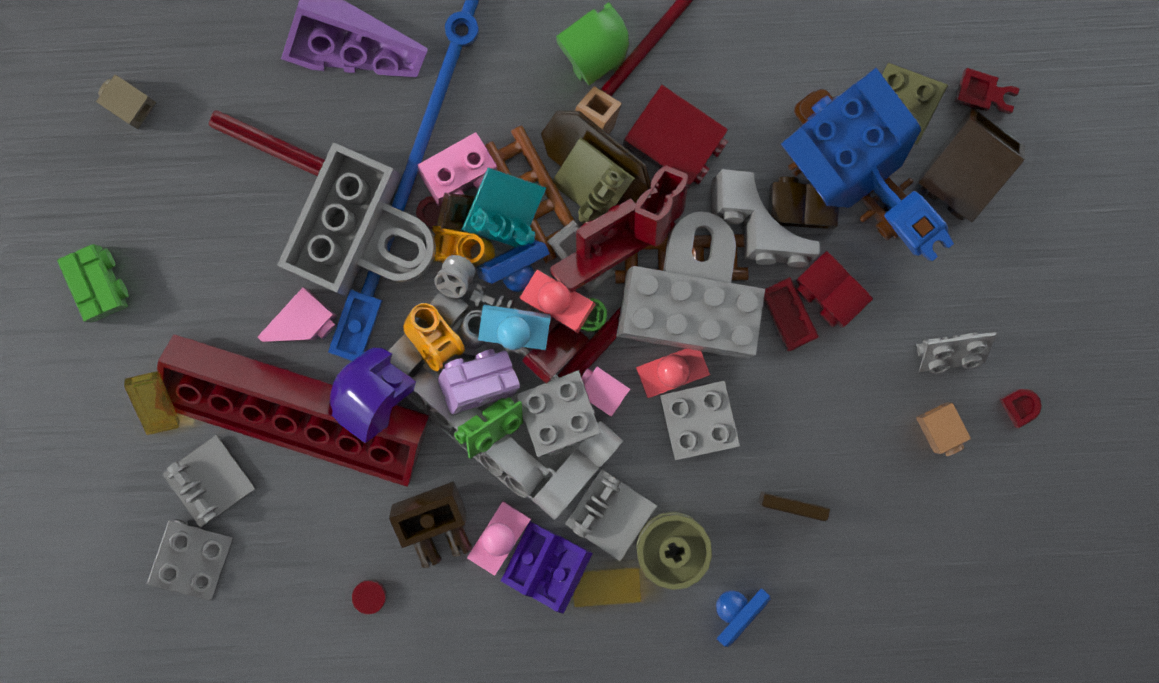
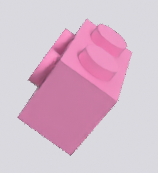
[418,132,497,206]

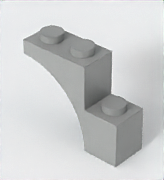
[711,169,820,268]

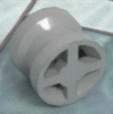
[434,255,476,298]

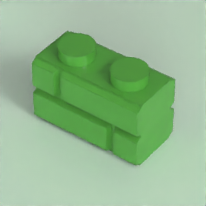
[57,244,129,323]

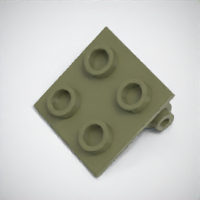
[882,63,948,145]
[553,137,634,224]

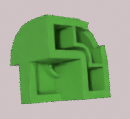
[556,2,629,86]

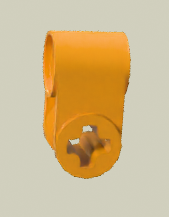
[432,226,495,267]
[403,303,465,371]

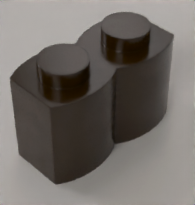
[768,176,839,229]

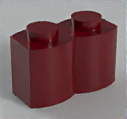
[634,165,688,246]
[795,251,873,328]

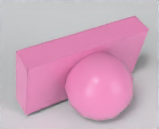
[467,501,531,576]

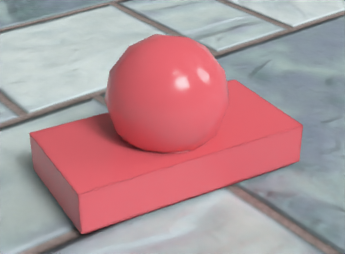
[520,270,596,333]
[636,349,710,398]

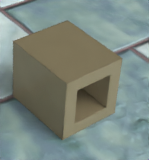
[96,74,156,129]

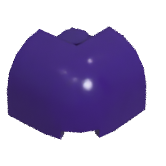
[330,347,416,443]

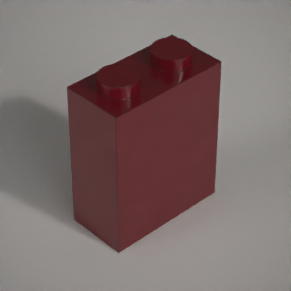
[623,84,729,189]

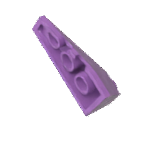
[281,0,428,77]

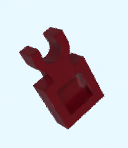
[954,68,1020,114]

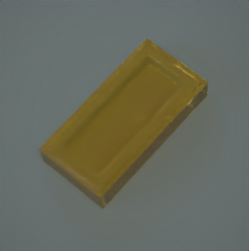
[124,371,180,435]
[574,567,641,607]

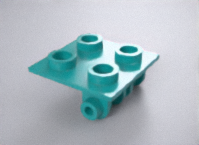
[462,168,546,247]

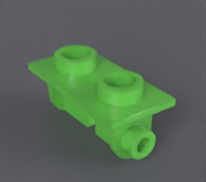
[454,397,523,459]

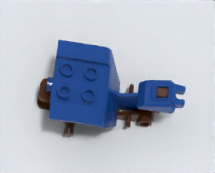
[781,68,954,261]

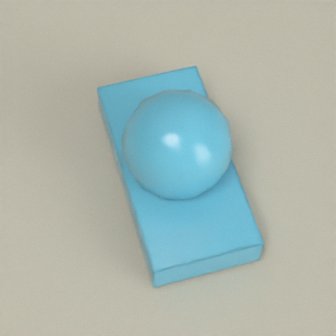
[478,305,551,350]

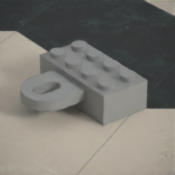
[277,142,436,297]
[616,212,765,359]

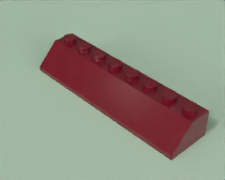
[155,334,429,487]

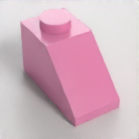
[258,287,337,342]

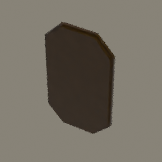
[541,110,651,205]

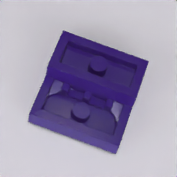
[501,521,593,614]

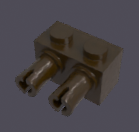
[389,481,473,568]

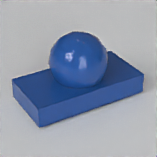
[475,240,549,292]
[716,588,772,647]

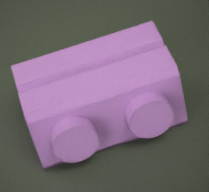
[438,349,520,415]

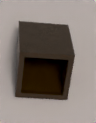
[918,107,1025,223]

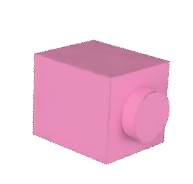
[581,367,630,417]

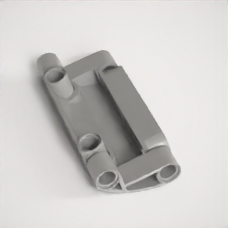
[388,292,624,520]

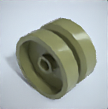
[636,511,712,590]

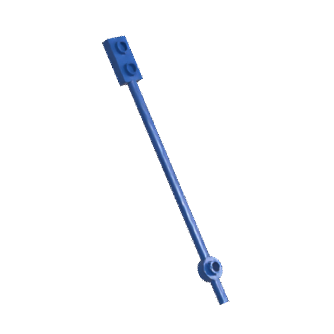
[328,0,479,361]

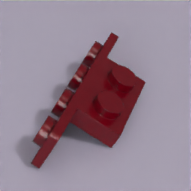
[551,198,675,293]

